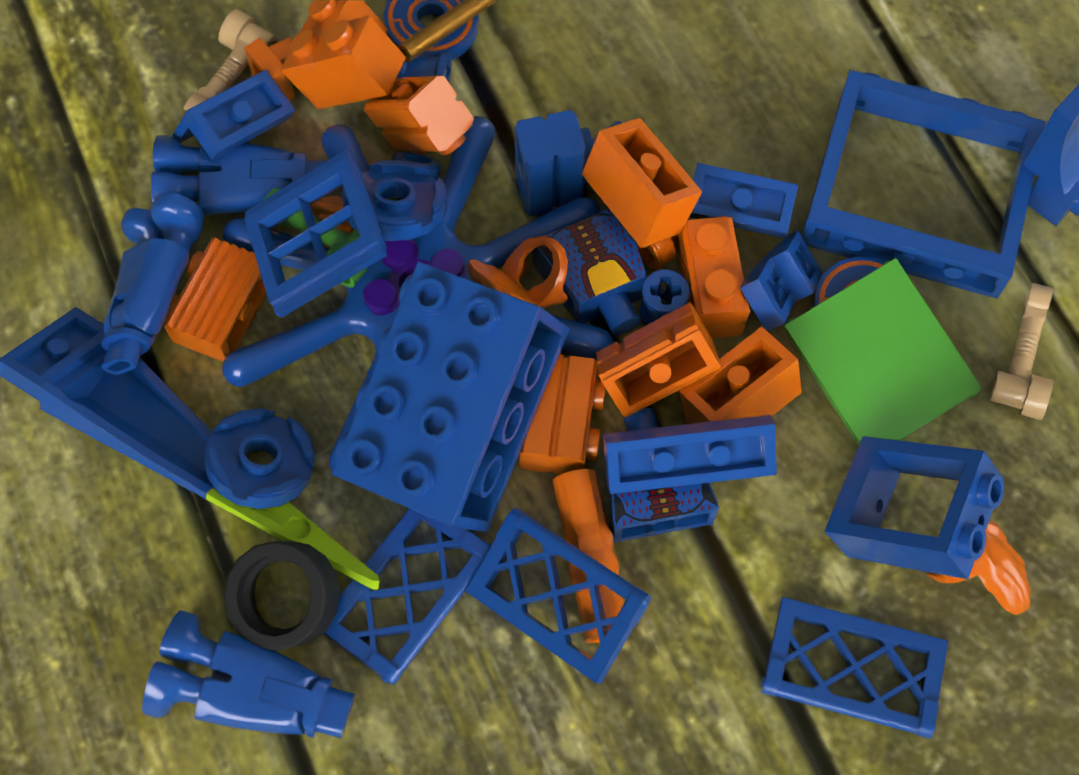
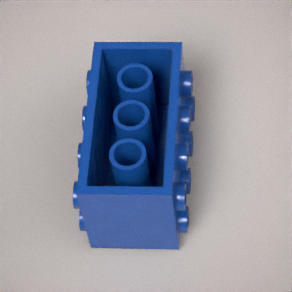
[331,262,570,533]

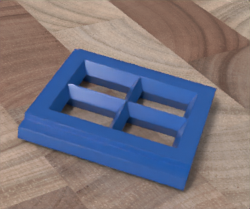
[244,149,387,318]

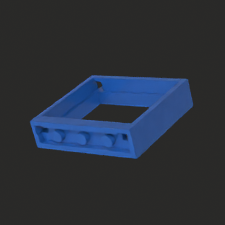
[801,70,1046,299]

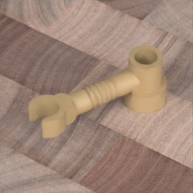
[183,9,278,111]
[989,283,1054,420]

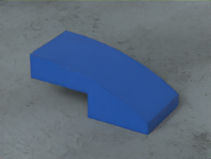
[740,230,823,331]

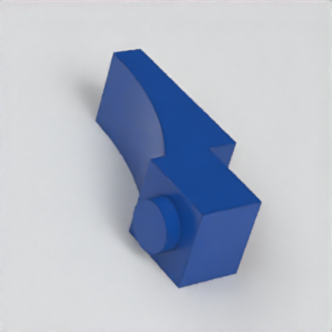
[1023,85,1079,226]

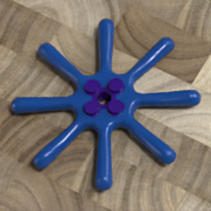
[222,116,614,471]

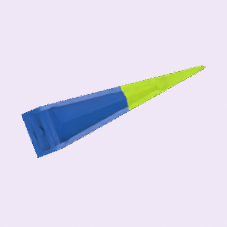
[0,307,380,590]

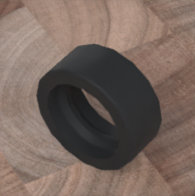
[224,541,341,651]

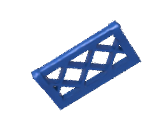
[465,507,651,683]
[323,509,491,686]
[761,597,948,739]

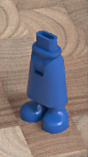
[151,135,329,215]
[101,192,205,375]
[142,610,355,739]

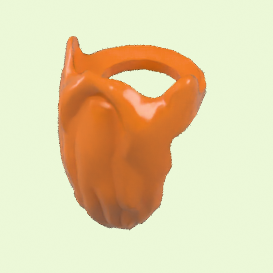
[467,236,568,308]
[925,521,1031,615]

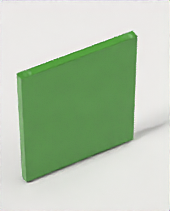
[782,258,982,446]

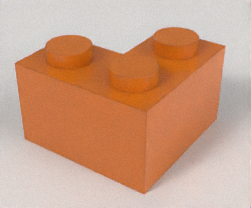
[280,0,406,110]

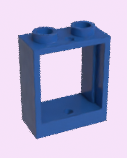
[824,436,1004,579]

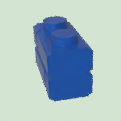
[515,110,593,216]

